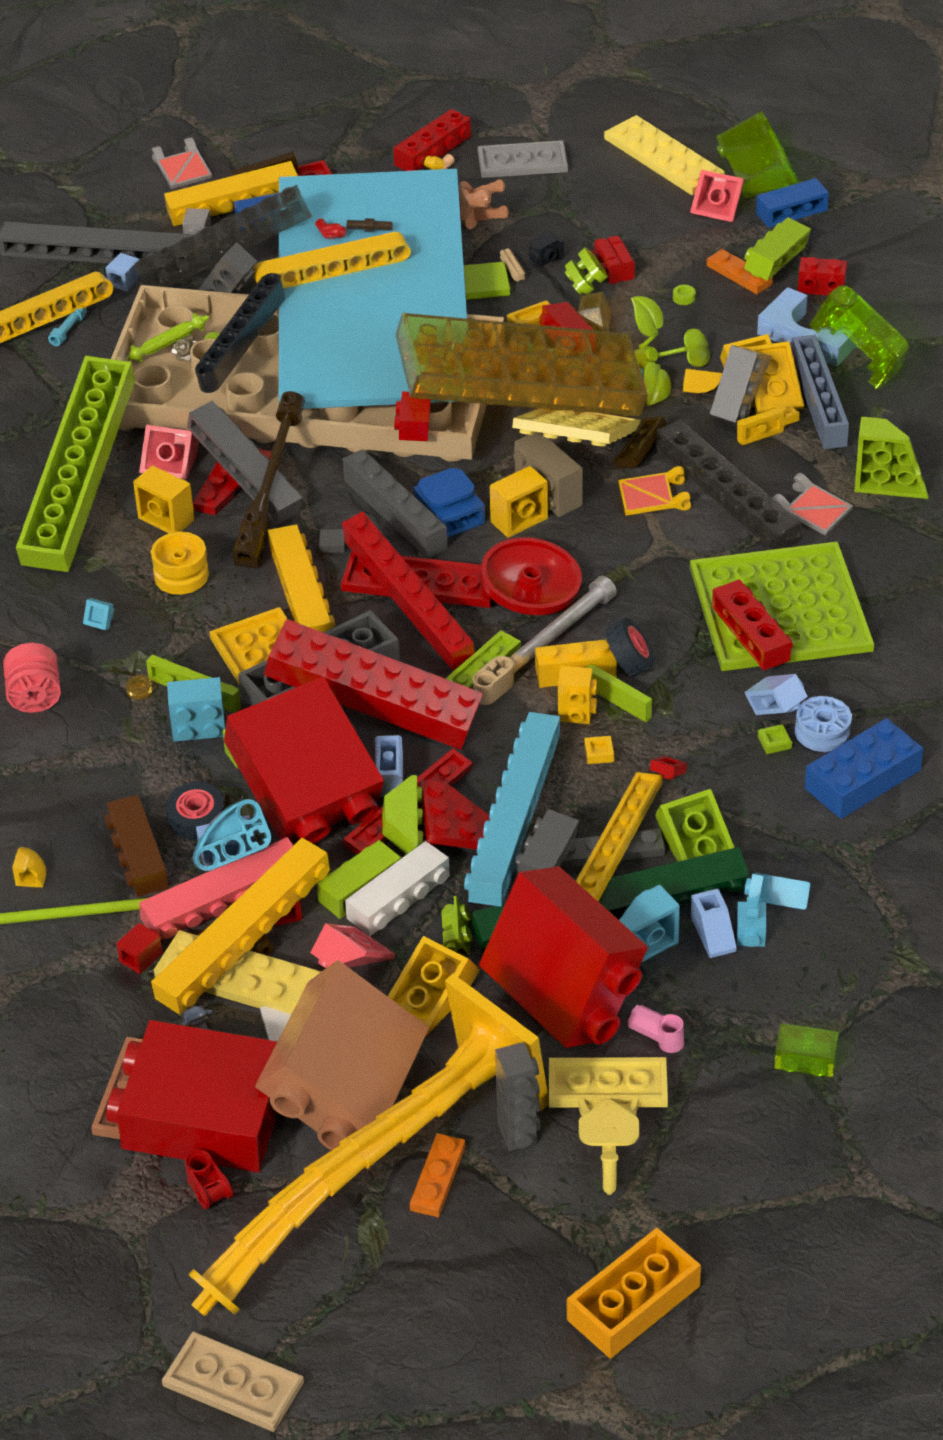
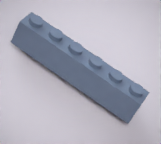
[792,334,849,449]

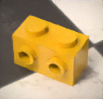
[558,666,597,724]

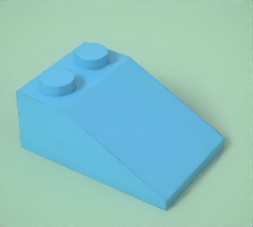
[619,885,680,962]

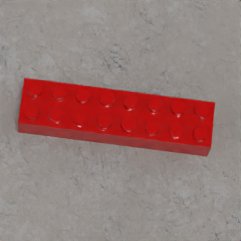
[264,619,483,750]

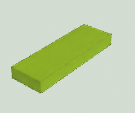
[586,664,652,722]

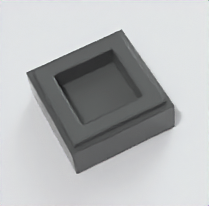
[319,529,345,553]

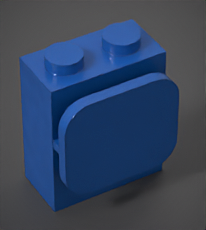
[414,468,485,538]

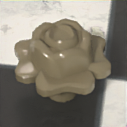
[171,335,197,361]

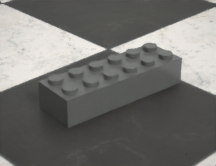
[238,610,400,706]

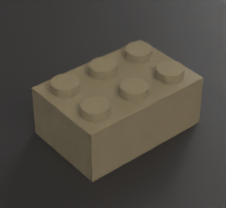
[514,432,583,517]

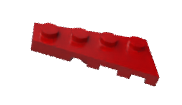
[193,448,272,515]

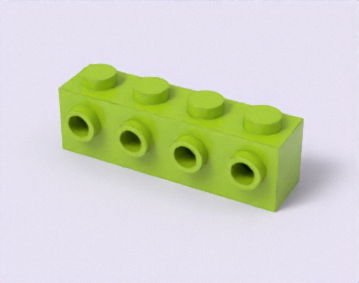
[744,217,811,281]

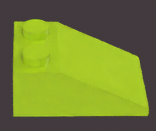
[655,789,735,861]

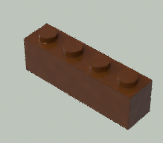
[104,795,168,897]

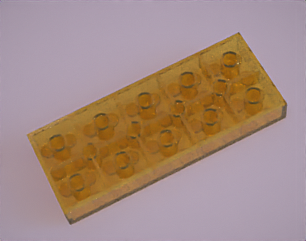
[395,313,648,417]

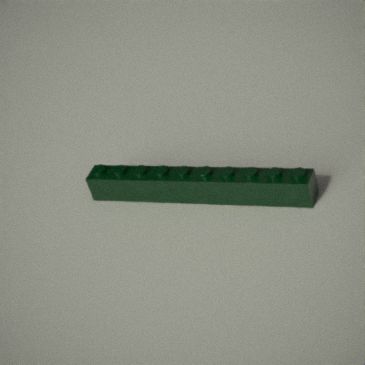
[472,847,750,953]

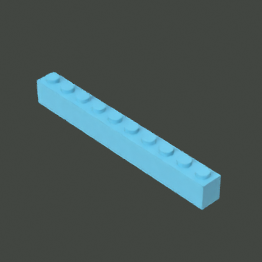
[464,712,560,907]

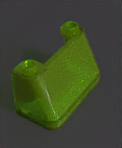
[716,111,799,197]
[809,286,909,389]

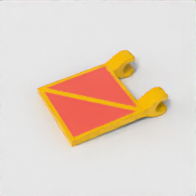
[618,466,691,516]

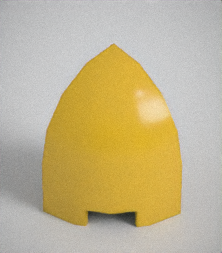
[683,369,722,394]
[12,847,46,888]

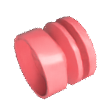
[3,643,61,713]

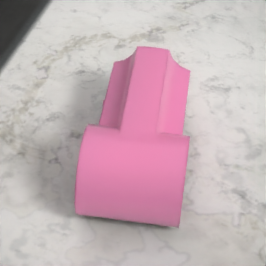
[628,1005,684,1053]

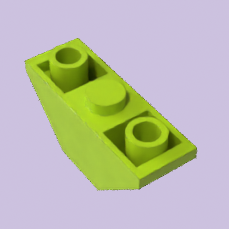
[382,775,423,855]

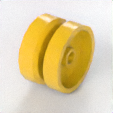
[151,532,209,595]

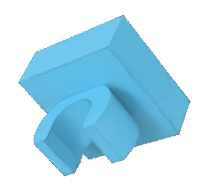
[83,598,114,630]

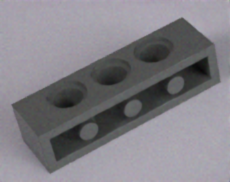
[198,242,257,294]

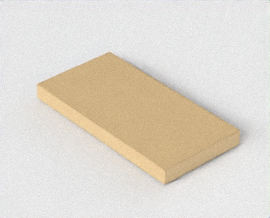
[162,1332,304,1432]

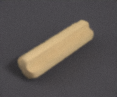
[500,248,525,282]

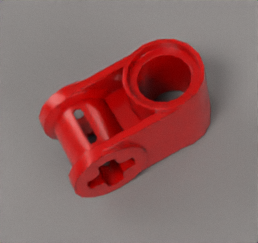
[185,1150,233,1210]

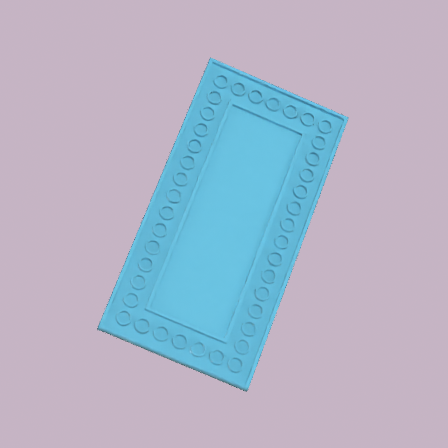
[279,169,472,409]

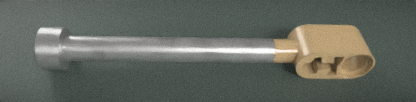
[473,576,617,705]

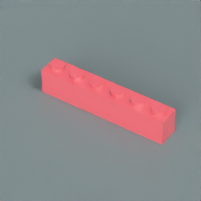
[139,837,293,940]

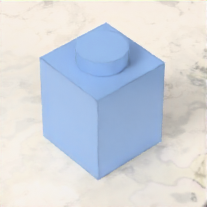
[106,253,142,292]

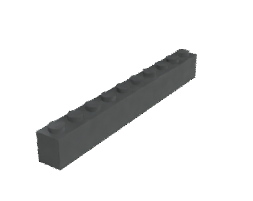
[0,222,225,270]

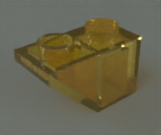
[578,291,612,345]

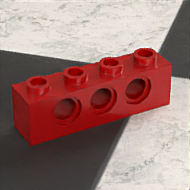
[712,579,793,671]

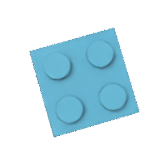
[167,677,225,742]

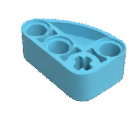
[193,799,271,871]

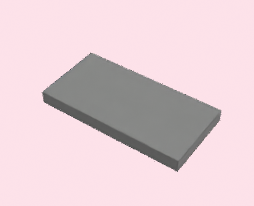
[478,140,568,178]

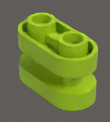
[565,247,608,295]

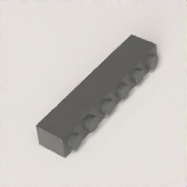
[187,400,302,525]
[343,449,448,559]

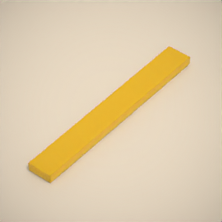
[576,772,662,901]

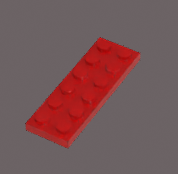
[341,551,492,608]

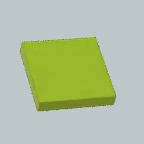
[463,262,510,300]

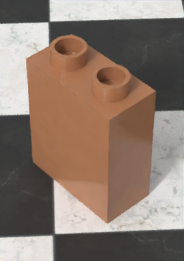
[255,960,429,1150]

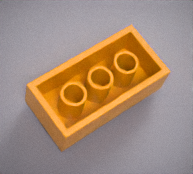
[567,1228,701,1359]

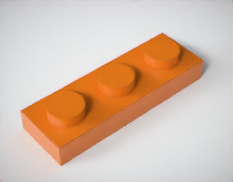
[707,249,773,294]
[410,1133,466,1217]

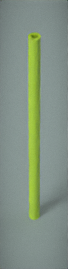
[0,898,148,924]

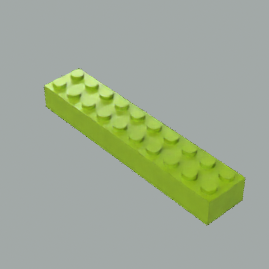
[16,356,135,572]

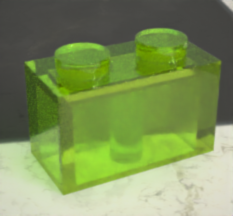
[775,1023,839,1077]

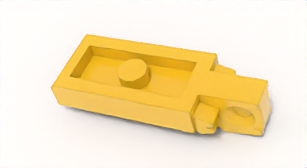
[737,406,799,445]

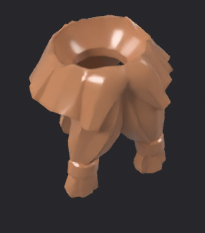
[458,179,509,230]

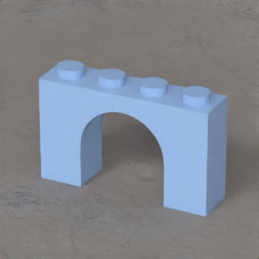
[757,287,867,366]

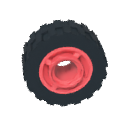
[605,617,655,676]
[165,781,226,841]

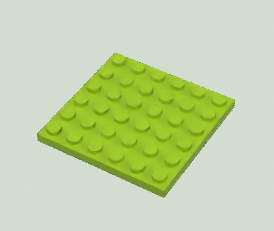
[690,541,874,671]

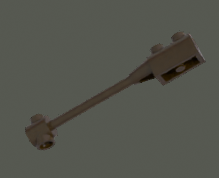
[232,391,305,569]

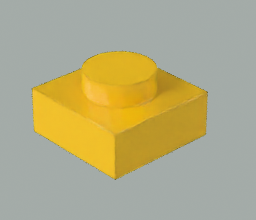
[584,736,614,764]

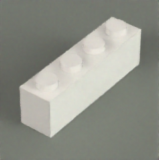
[345,841,450,936]

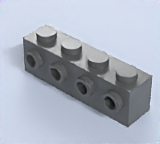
[495,1042,540,1151]

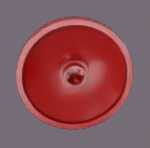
[480,537,582,615]

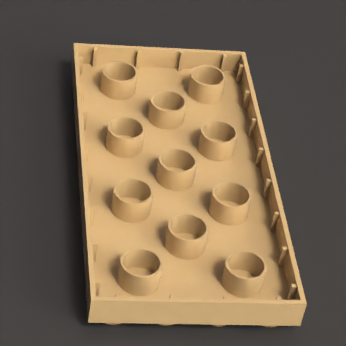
[111,285,504,461]

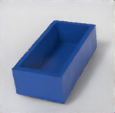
[805,718,923,819]

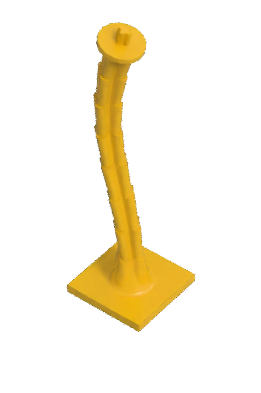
[188,974,549,1316]

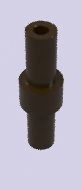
[346,218,393,232]

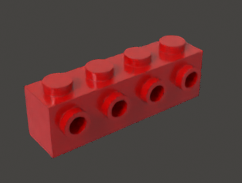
[393,109,471,171]

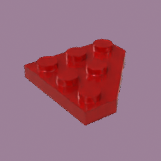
[419,779,490,850]

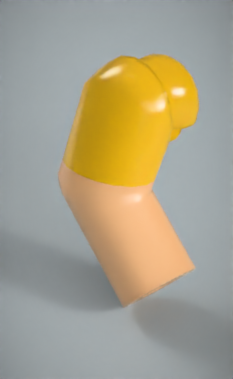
[424,154,455,170]

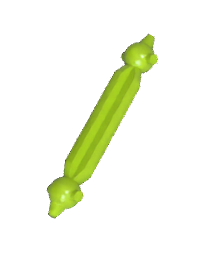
[126,313,209,363]

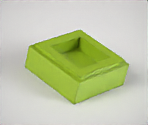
[758,724,792,754]

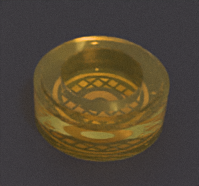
[126,675,153,700]

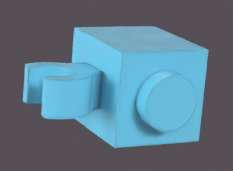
[737,897,766,947]

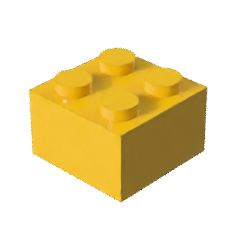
[133,465,195,533]
[490,466,548,538]

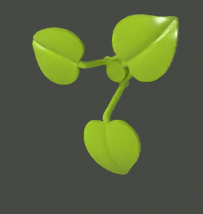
[630,296,711,406]

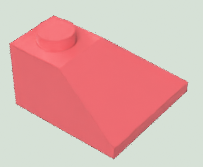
[690,170,744,223]
[139,425,199,479]
[310,923,396,968]

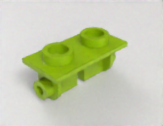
[441,895,473,955]

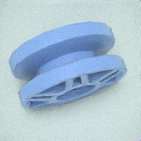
[795,696,852,752]

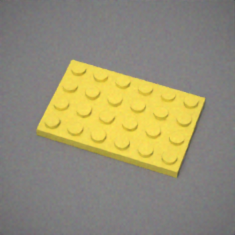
[512,405,641,446]

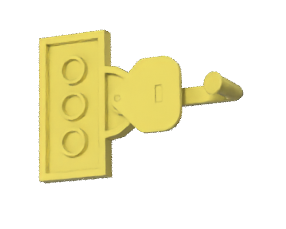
[549,1057,668,1195]

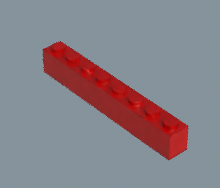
[342,511,475,672]

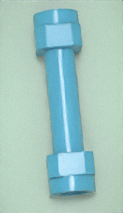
[48,308,87,346]

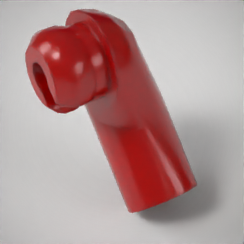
[315,218,346,239]

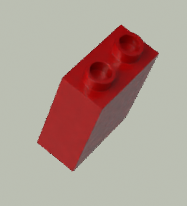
[224,677,384,844]
[479,866,648,1048]
[106,1020,278,1173]

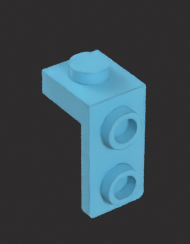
[744,873,811,910]

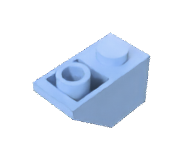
[691,889,737,958]

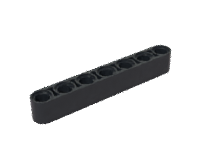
[195,273,285,393]

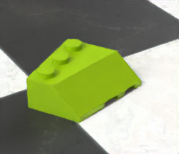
[854,417,928,499]

